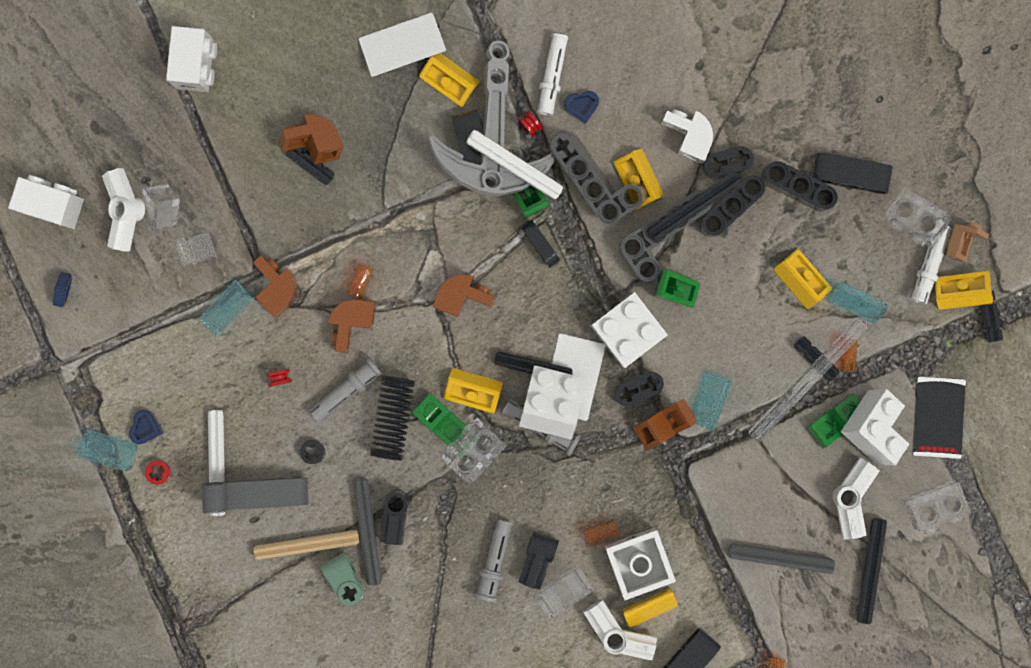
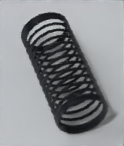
[369,376,415,461]

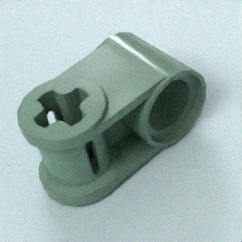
[320,552,364,606]

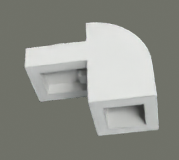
[661,109,713,164]

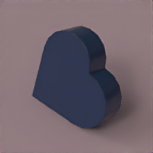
[564,91,599,125]
[53,272,73,308]
[129,410,164,444]

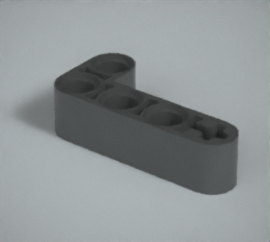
[551,132,647,224]
[619,190,712,283]
[201,477,309,513]

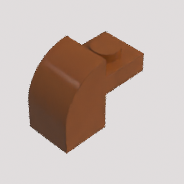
[278,114,344,165]
[253,256,298,318]
[432,274,495,317]
[328,300,376,353]
[633,399,697,450]

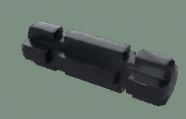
[286,148,335,185]
[981,290,1003,342]
[794,336,840,381]

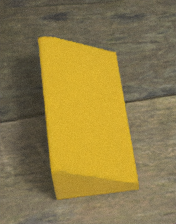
[418,53,480,108]
[613,149,664,210]
[774,248,833,309]
[935,271,993,310]
[443,368,503,414]
[622,588,678,628]

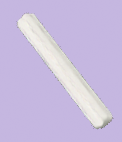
[467,130,563,199]
[208,410,225,516]

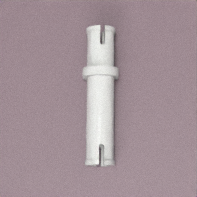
[536,33,569,116]
[910,223,953,305]

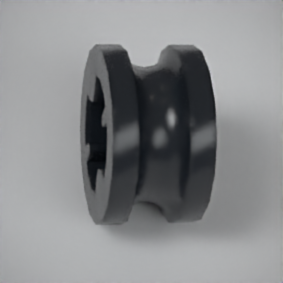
[300,440,326,464]

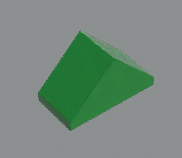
[512,185,550,220]
[653,269,701,308]

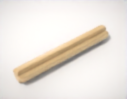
[253,530,360,560]

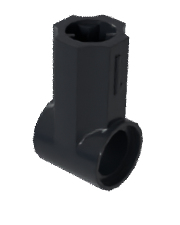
[380,489,409,545]
[518,532,559,590]

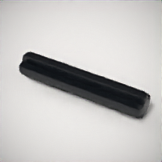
[494,351,573,375]

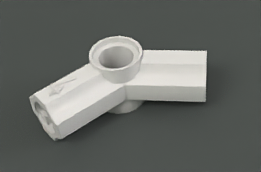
[102,168,145,251]
[833,457,880,540]
[583,599,657,660]

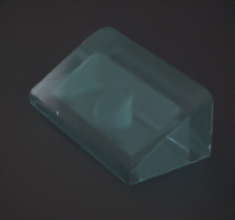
[199,279,255,337]
[828,282,889,324]
[691,371,732,431]
[75,429,139,471]

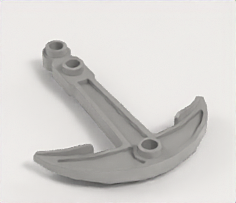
[428,40,555,196]

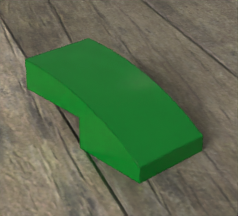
[412,393,472,450]
[807,393,860,449]

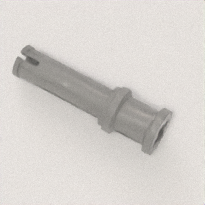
[309,356,384,423]
[502,399,581,457]
[473,519,513,603]

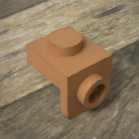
[946,222,989,263]

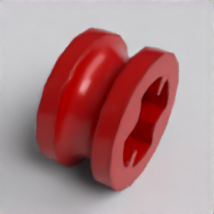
[518,111,543,138]
[266,369,293,387]
[145,461,171,485]

